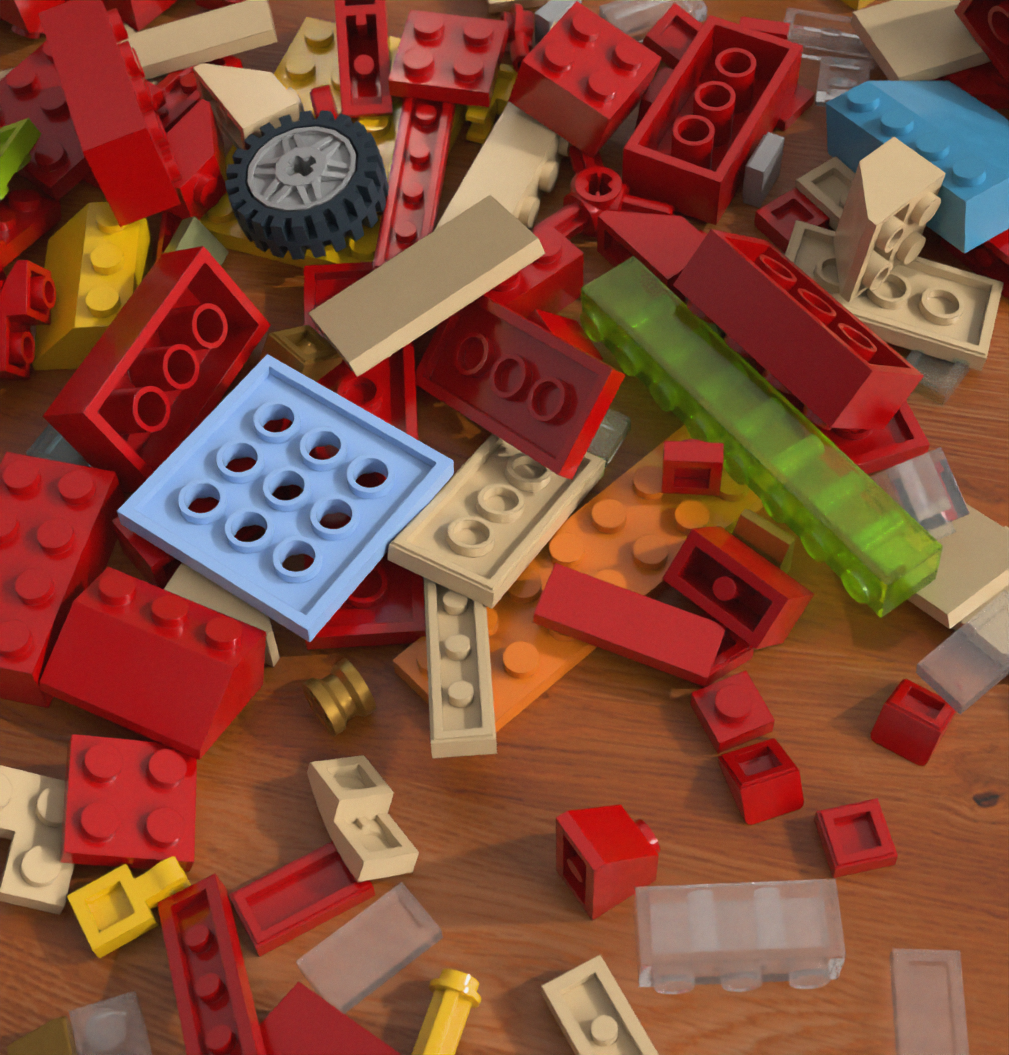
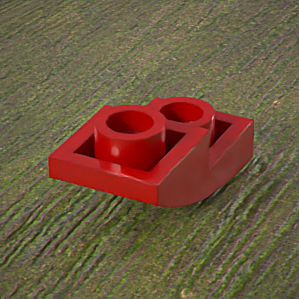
[0,260,56,380]

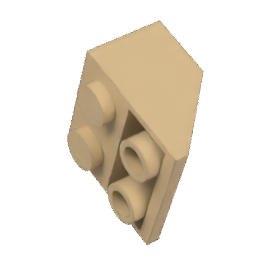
[833,137,946,302]

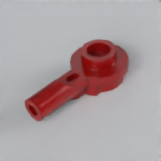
[499,3,534,73]

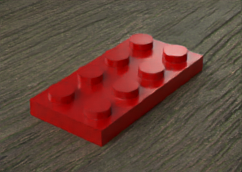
[415,294,626,480]

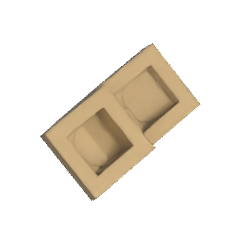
[307,755,419,882]

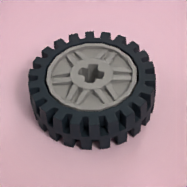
[225,110,388,259]

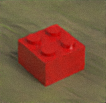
[508,1,662,158]

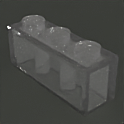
[633,879,846,995]

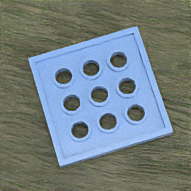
[117,354,454,642]

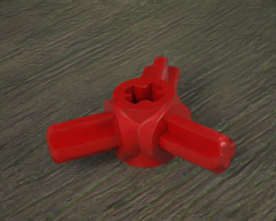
[532,145,675,240]

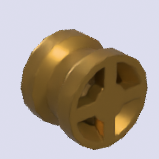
[302,658,377,736]

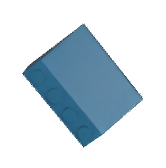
[826,81,1009,254]

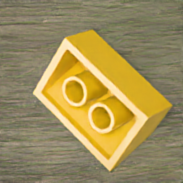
[32,202,153,370]

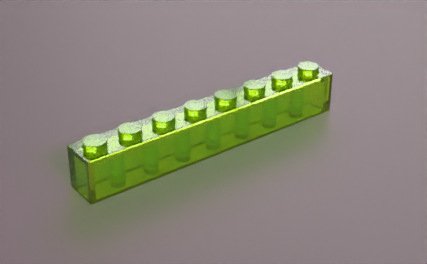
[580,256,943,618]

